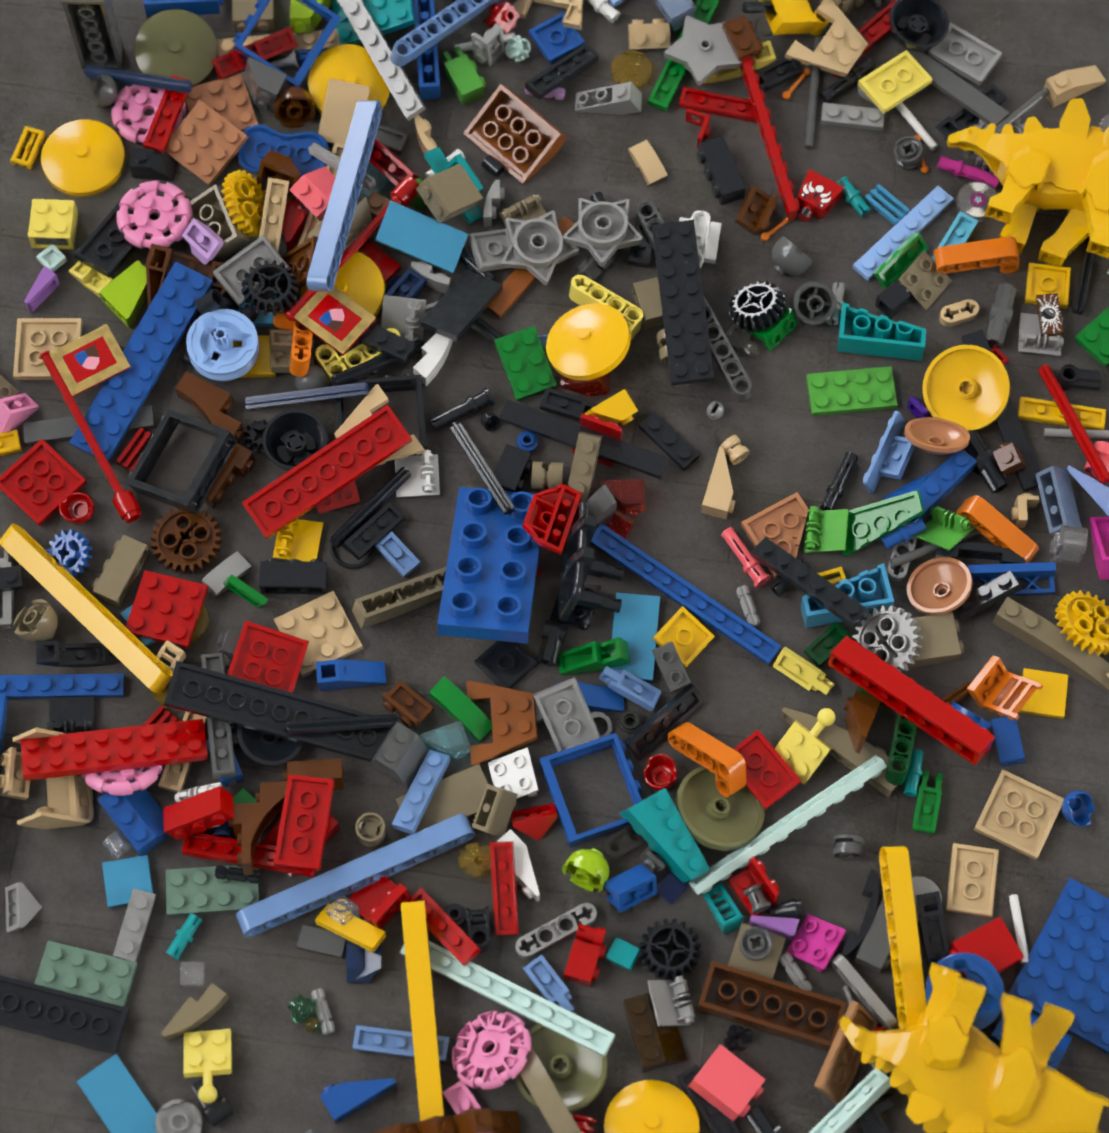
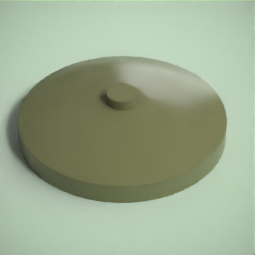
[134,9,217,86]
[675,766,765,851]
[515,1024,608,1113]

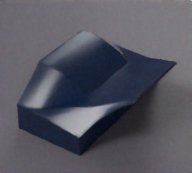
[385,268,426,299]
[346,940,382,984]

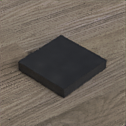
[474,641,537,689]

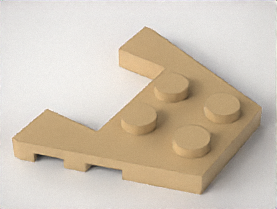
[513,0,583,30]
[784,0,868,77]
[334,384,425,466]

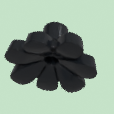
[723,1025,753,1051]

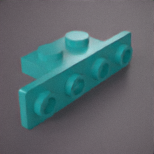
[423,147,483,224]

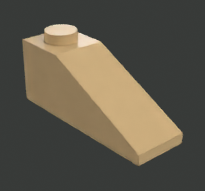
[1043,65,1106,108]
[701,447,736,519]

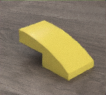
[69,261,113,298]

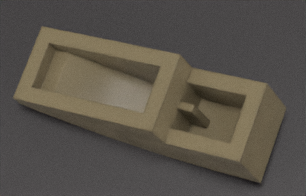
[161,983,229,1041]

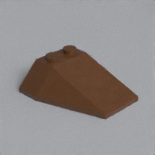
[146,243,226,341]

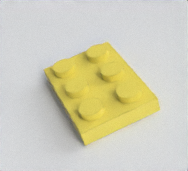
[858,50,933,114]

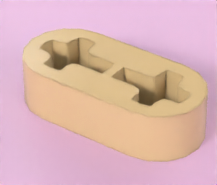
[939,299,979,327]

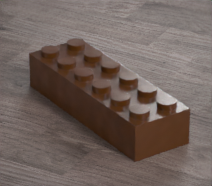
[697,961,847,1052]

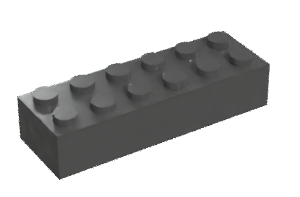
[61,0,124,69]

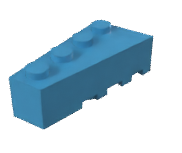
[801,563,894,628]

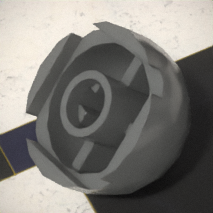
[771,236,813,276]
[793,281,836,325]

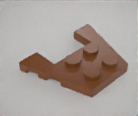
[466,680,538,767]

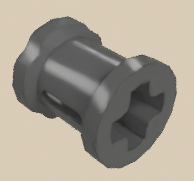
[743,884,771,914]

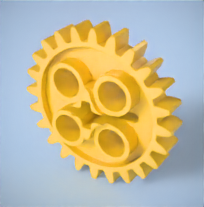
[221,170,266,238]
[1055,590,1109,656]

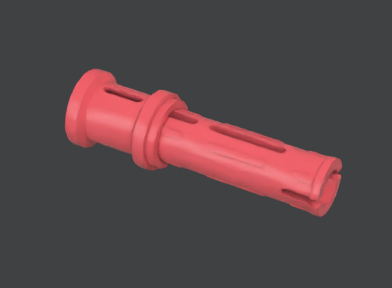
[721,527,772,589]

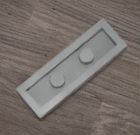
[821,103,884,131]
[113,888,156,962]

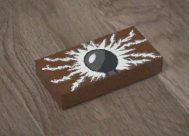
[1035,293,1064,337]

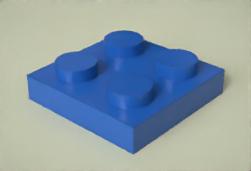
[529,12,585,65]

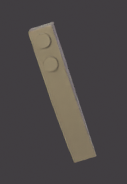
[352,567,446,629]
[993,597,1109,692]
[780,707,898,798]
[514,1046,581,1133]

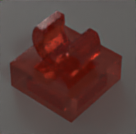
[608,509,636,540]

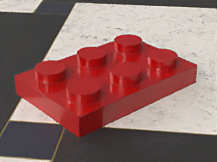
[733,730,801,810]

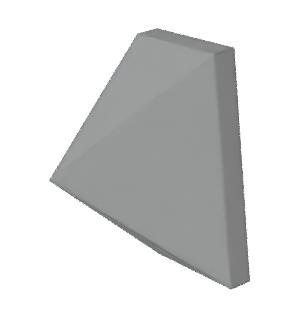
[5,882,42,933]

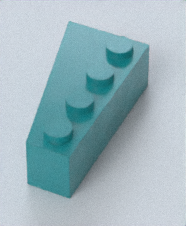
[837,302,926,361]
[619,788,710,883]

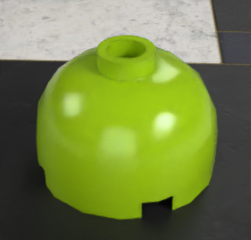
[562,849,609,892]

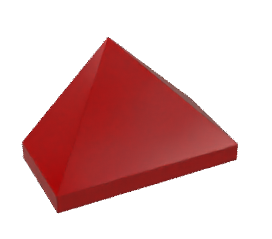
[510,803,558,841]

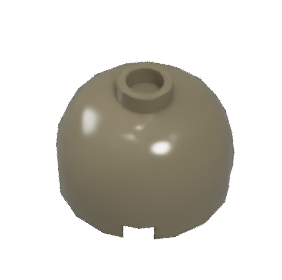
[13,599,58,644]

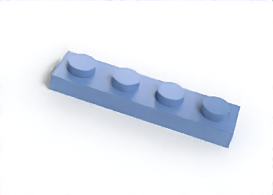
[392,750,451,834]
[353,1025,449,1062]

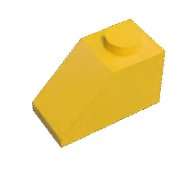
[585,389,638,425]

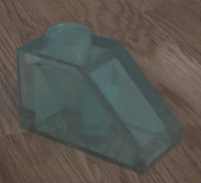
[418,721,470,759]

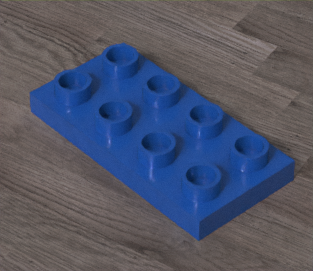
[437,487,540,643]

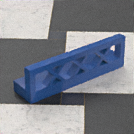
[967,562,1056,596]

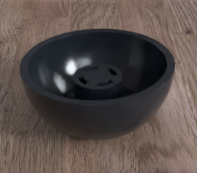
[889,0,949,51]
[263,409,327,471]

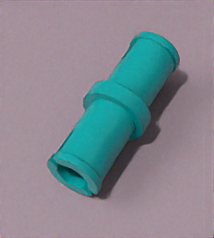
[837,176,871,217]
[903,749,924,797]
[165,912,203,960]

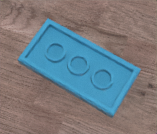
[374,201,468,274]
[611,592,660,682]
[76,1054,157,1133]

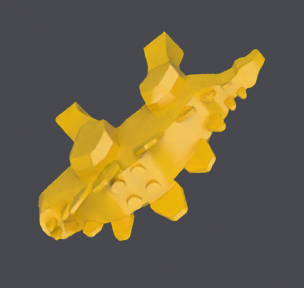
[947,98,1109,267]
[840,962,1109,1133]

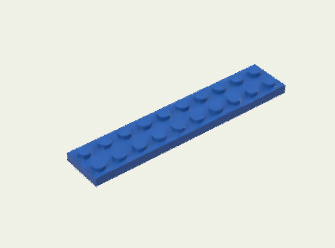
[69,262,214,463]

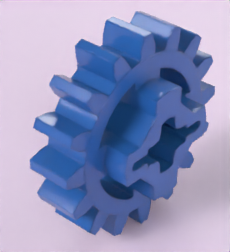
[46,530,93,578]

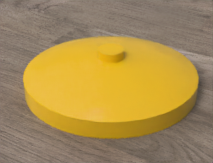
[308,44,390,114]
[41,120,125,197]
[300,252,385,317]
[546,303,631,381]
[923,345,1010,431]
[604,1080,699,1133]

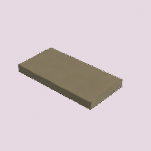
[396,764,488,835]

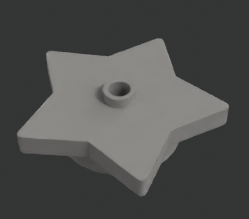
[665,15,742,86]
[563,198,643,267]
[501,210,579,286]

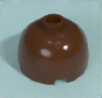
[273,86,315,128]

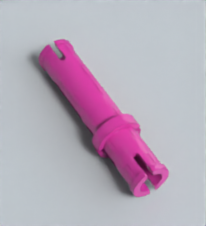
[937,155,999,188]

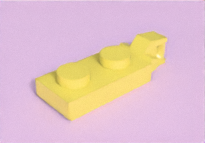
[773,646,834,695]

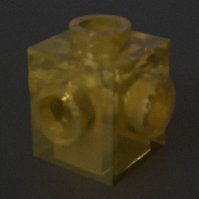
[458,842,491,877]

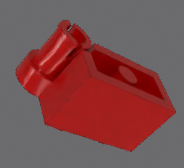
[564,923,607,987]

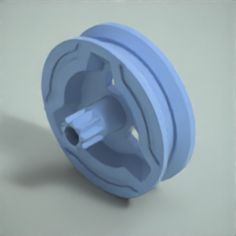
[186,309,260,381]

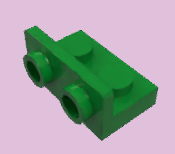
[749,306,798,351]

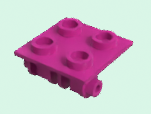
[785,914,846,972]

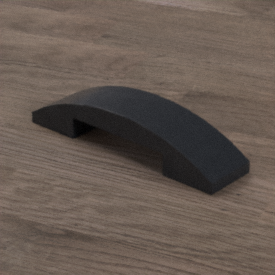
[934,84,1007,141]
[933,542,1024,564]
[35,641,122,667]
[841,869,879,959]
[916,891,950,969]

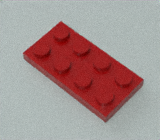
[273,774,335,871]

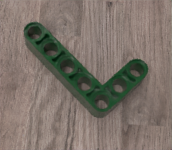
[856,685,917,785]

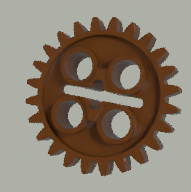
[150,508,223,574]

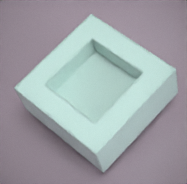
[36,243,67,272]

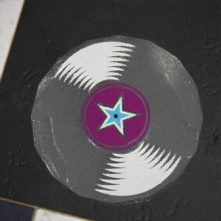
[956,181,997,221]

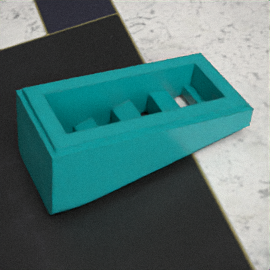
[702,882,744,935]

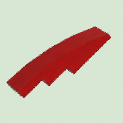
[211,27,298,79]

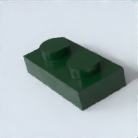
[804,621,852,668]

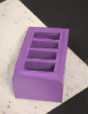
[24,266,60,313]
[749,915,799,941]

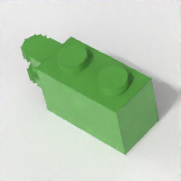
[443,46,486,106]

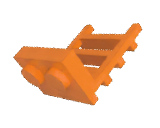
[967,656,1043,720]

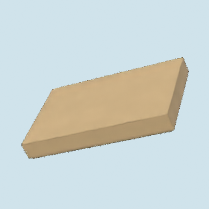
[318,78,370,145]
[945,843,999,918]

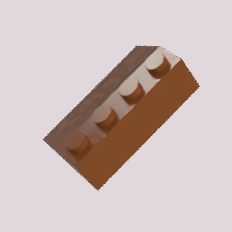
[464,84,569,184]

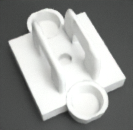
[679,210,721,268]

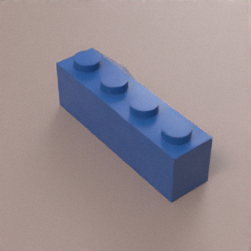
[883,449,977,521]

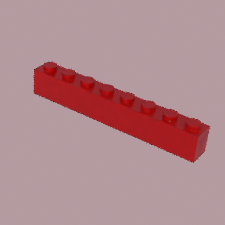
[828,636,995,766]

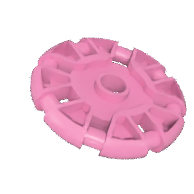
[112,84,186,143]
[116,181,193,250]
[82,765,163,796]
[451,1010,531,1090]

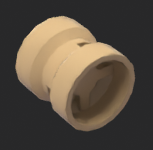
[720,435,750,465]

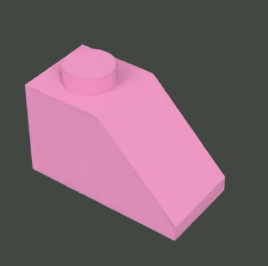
[0,393,39,433]

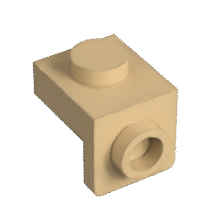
[1011,493,1039,528]

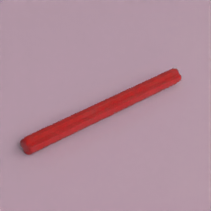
[1038,364,1109,485]

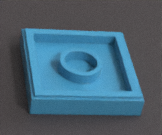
[102,855,154,909]

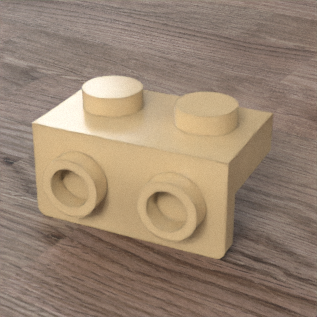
[628,19,670,49]
[0,747,30,800]

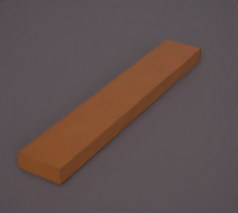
[486,216,574,319]

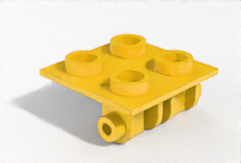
[273,519,323,562]

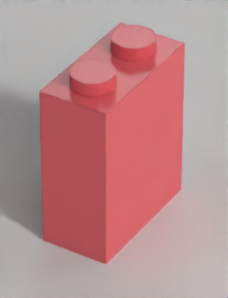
[689,1044,765,1122]

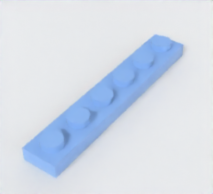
[853,186,954,281]

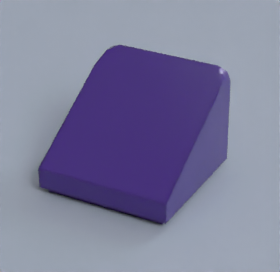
[907,396,931,418]

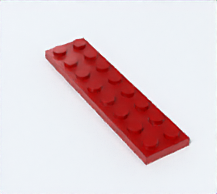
[242,405,413,539]
[21,719,208,781]

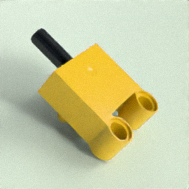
[742,0,829,36]

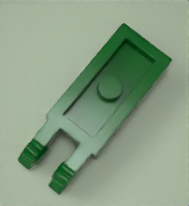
[911,770,943,835]

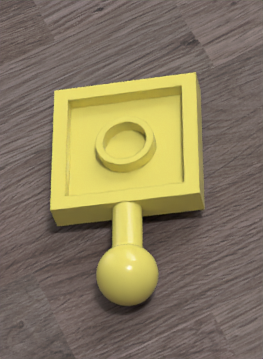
[775,708,836,784]
[184,1029,232,1104]

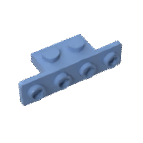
[863,411,915,494]

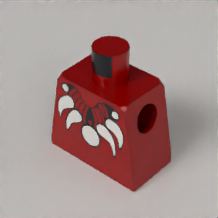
[797,169,844,222]

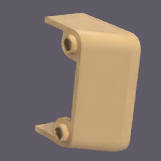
[13,727,94,830]

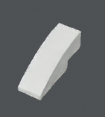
[413,333,453,387]

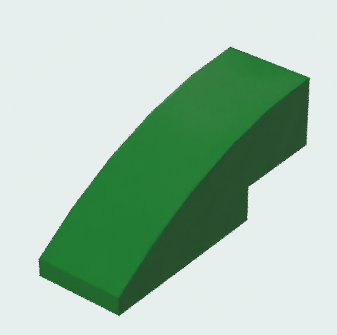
[558,637,630,675]
[429,676,492,742]

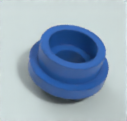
[517,431,538,452]

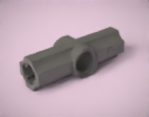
[986,283,1017,348]

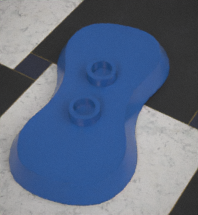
[237,125,329,178]

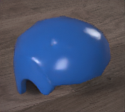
[1062,790,1095,827]

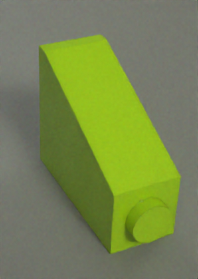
[290,0,332,33]
[99,260,148,328]

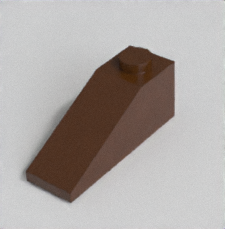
[844,691,881,754]

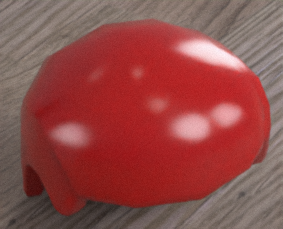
[59,492,95,525]
[644,754,678,791]

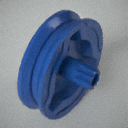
[925,952,1004,1030]

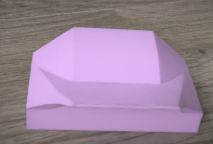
[182,218,224,265]

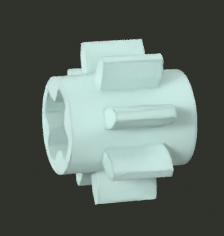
[505,35,531,62]

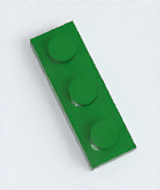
[874,232,929,289]

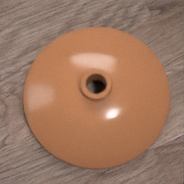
[904,417,970,455]
[907,557,973,615]

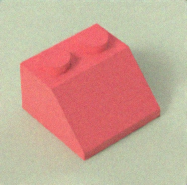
[289,167,335,222]

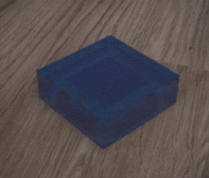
[657,872,687,905]

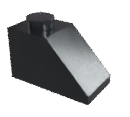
[129,147,177,181]

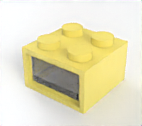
[28,199,78,250]

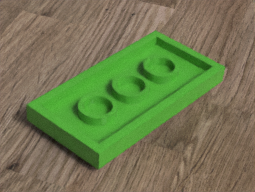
[806,366,897,416]

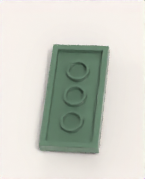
[166,865,260,917]
[34,941,138,1007]

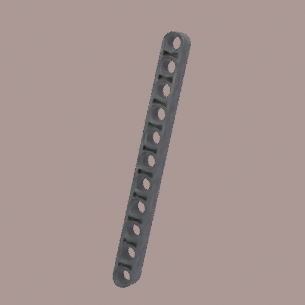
[637,201,752,402]

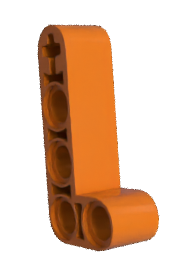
[934,237,1019,274]
[273,302,313,377]
[956,495,1039,563]
[667,722,746,798]

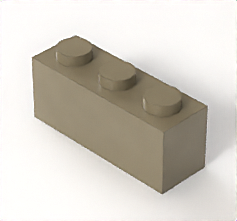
[568,432,602,501]
[92,535,150,609]

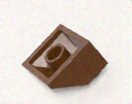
[257,150,301,203]

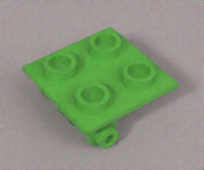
[804,506,849,553]
[914,506,975,550]

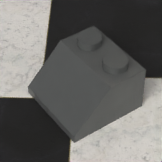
[244,57,287,113]
[369,722,429,789]

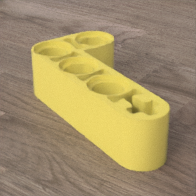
[569,275,643,340]
[316,328,400,386]

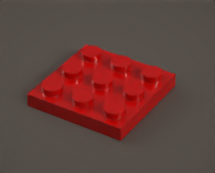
[0,439,87,527]
[126,570,209,649]
[227,620,309,693]

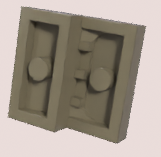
[269,330,314,373]
[728,922,786,979]

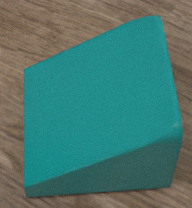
[606,938,641,971]

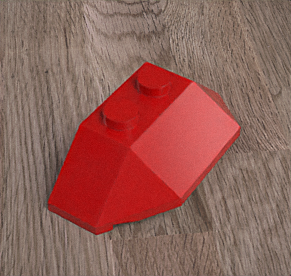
[522,484,582,555]

